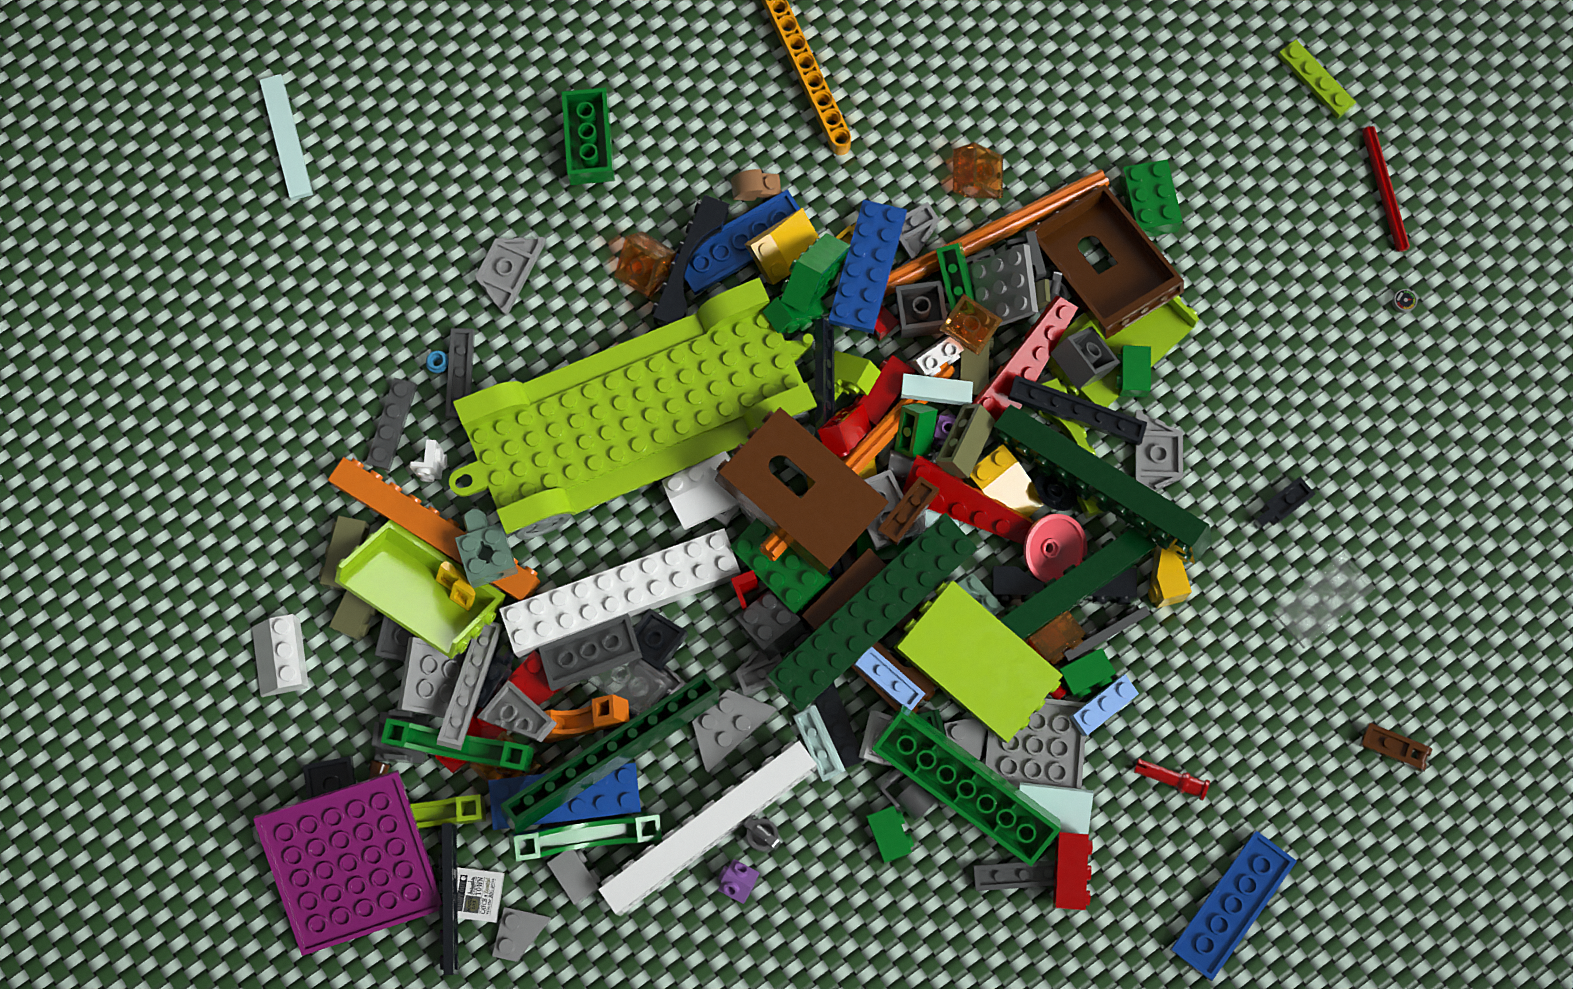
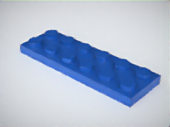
[671,189,800,295]
[828,200,907,334]
[488,763,641,830]
[1170,830,1297,981]

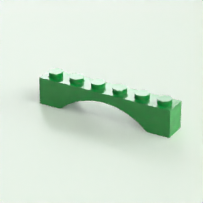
[381,718,535,773]
[508,812,662,861]

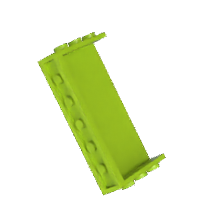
[1046,296,1200,408]
[335,520,505,659]
[893,580,1063,743]

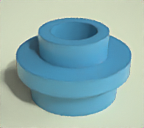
[426,351,449,374]

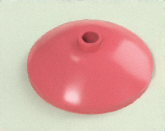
[1024,514,1087,583]

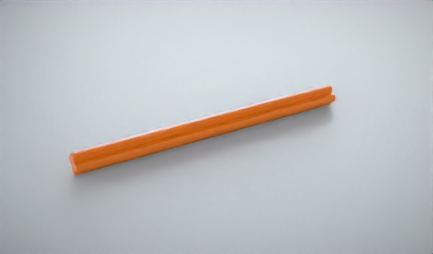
[883,169,1109,298]
[759,362,955,561]

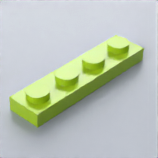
[1278,39,1356,119]

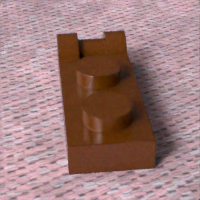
[1359,722,1433,772]

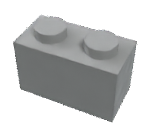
[547,849,601,905]

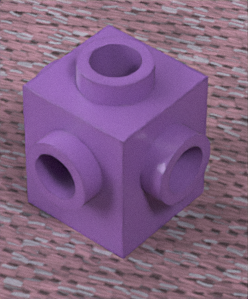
[933,414,957,448]
[718,859,760,904]

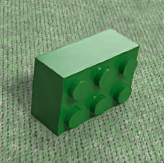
[1119,159,1183,237]

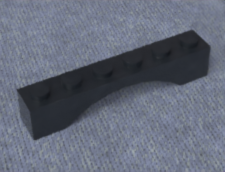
[651,194,730,326]
[991,566,1137,605]

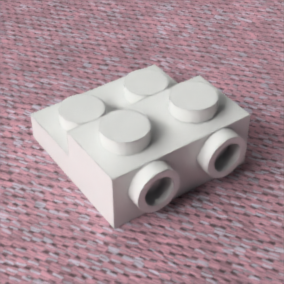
[906,334,964,377]

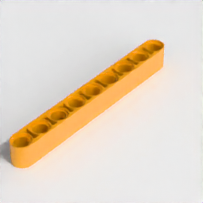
[761,0,851,155]

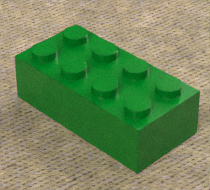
[561,87,615,185]
[781,233,850,313]
[730,518,835,614]

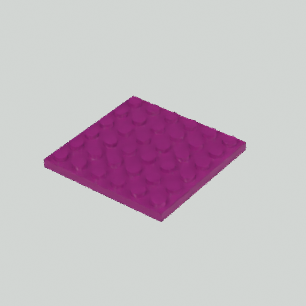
[253,770,443,956]

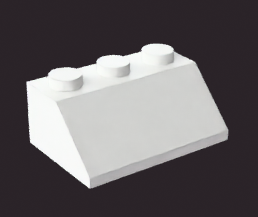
[662,451,741,530]
[252,614,309,697]

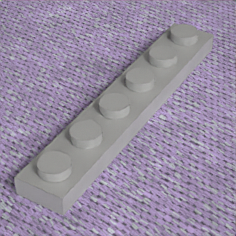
[437,622,502,750]

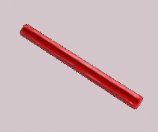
[1362,126,1410,252]

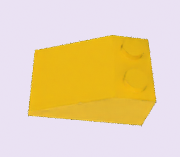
[745,208,820,285]
[965,444,1045,517]
[1148,545,1192,608]

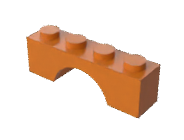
[542,694,630,744]

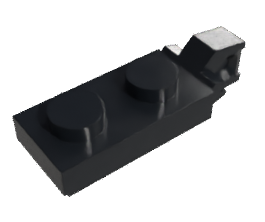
[1253,476,1315,530]
[476,645,516,709]

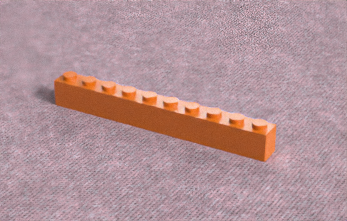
[328,457,541,602]

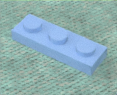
[854,647,925,710]
[1069,674,1139,736]

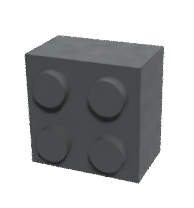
[895,281,948,339]
[1050,326,1120,390]
[735,589,806,661]

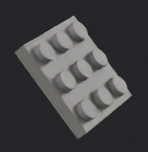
[971,244,1038,330]
[397,637,468,718]

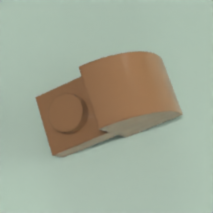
[731,169,781,201]

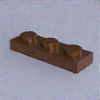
[878,476,939,546]

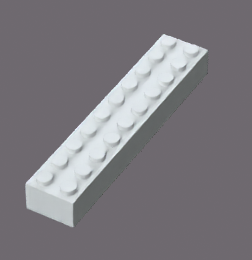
[500,528,741,658]
[598,741,817,916]

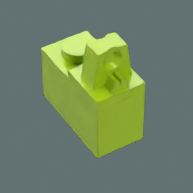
[834,351,881,401]

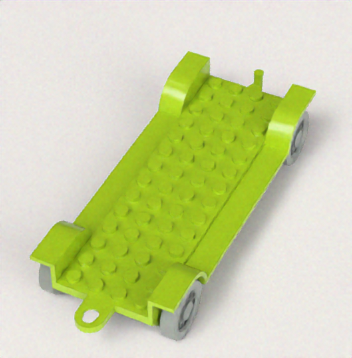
[449,277,817,539]

